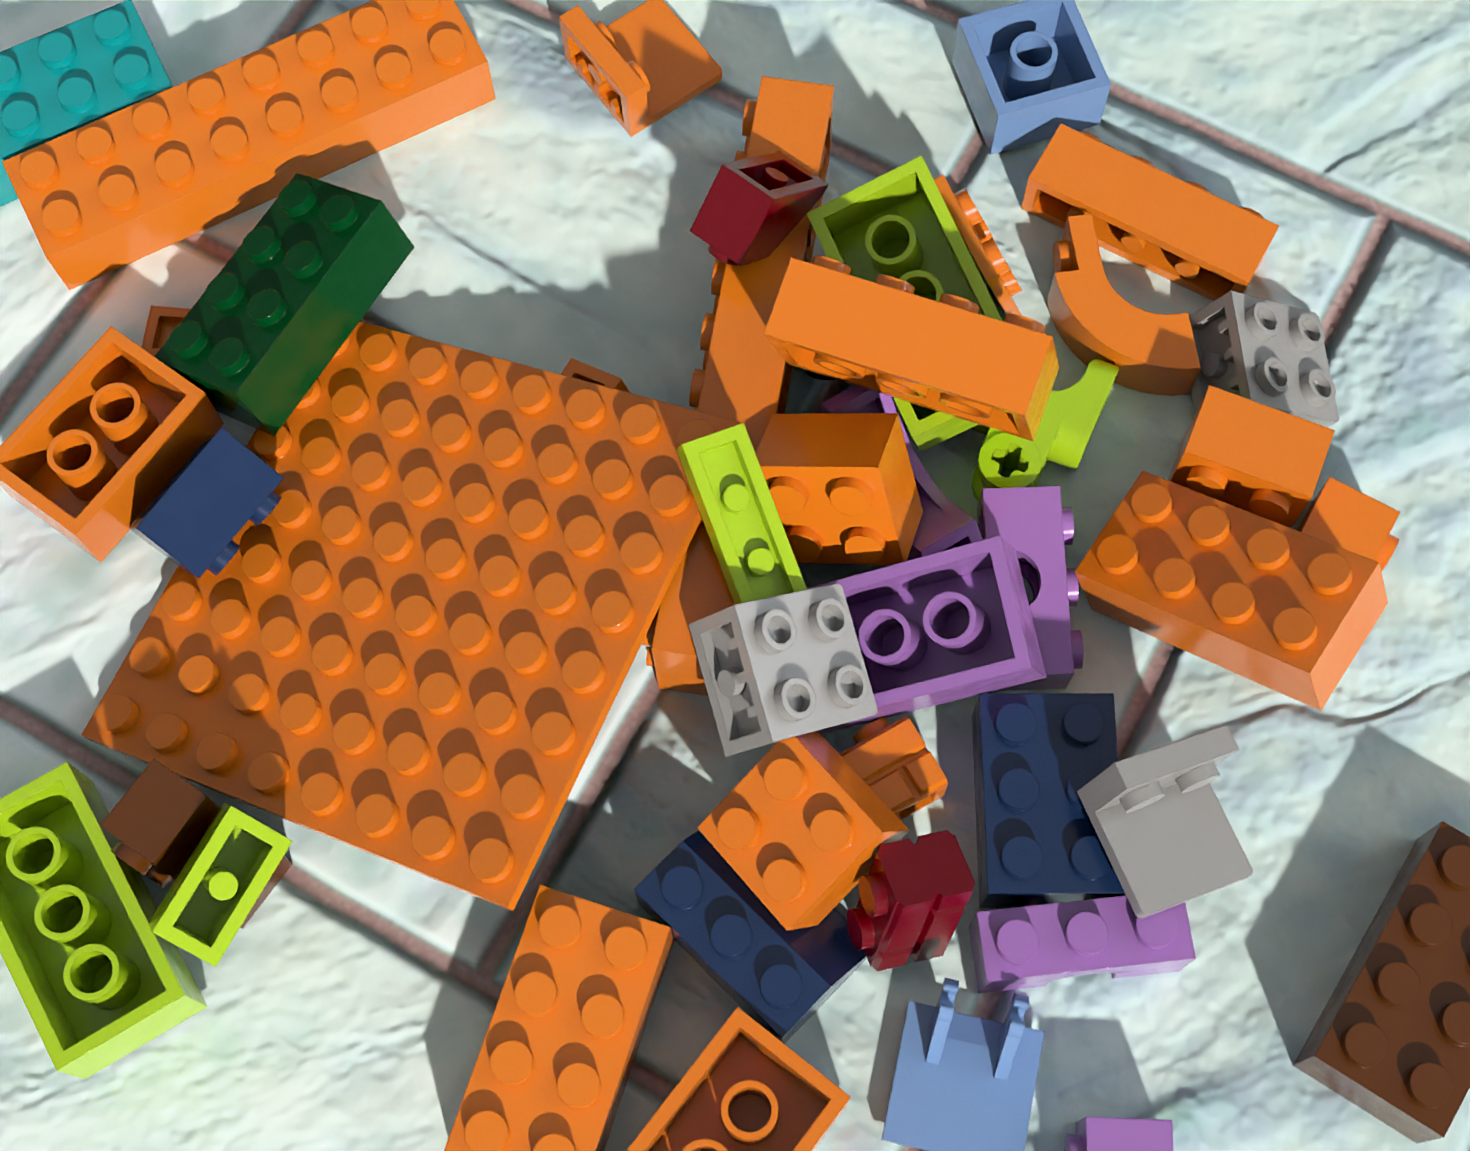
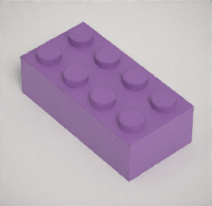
[807,535,1046,734]

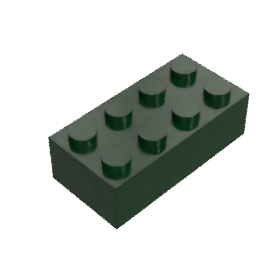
[154,173,414,436]

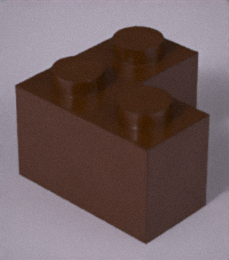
[100,758,292,929]

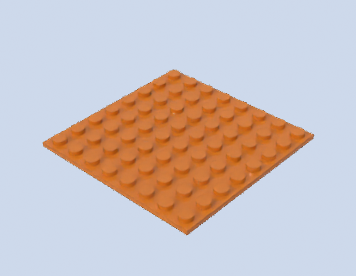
[81,321,742,911]

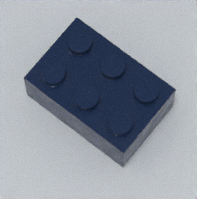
[972,693,1126,908]

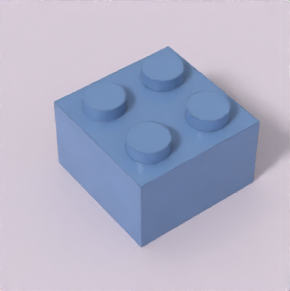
[952,0,1111,155]

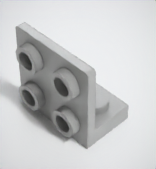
[1189,290,1339,427]
[689,584,878,757]
[1077,724,1253,919]

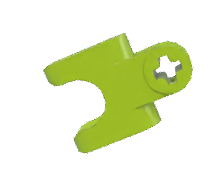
[970,359,1119,503]

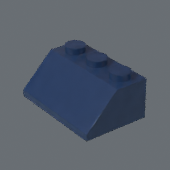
[634,830,867,1044]

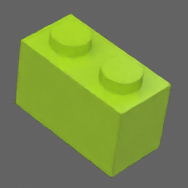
[148,802,293,967]

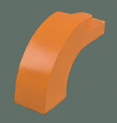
[1046,214,1201,396]

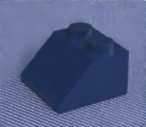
[129,427,283,578]

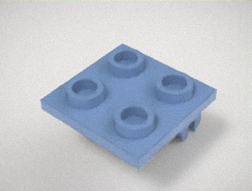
[881,978,1045,1151]

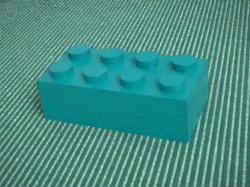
[0,0,173,206]

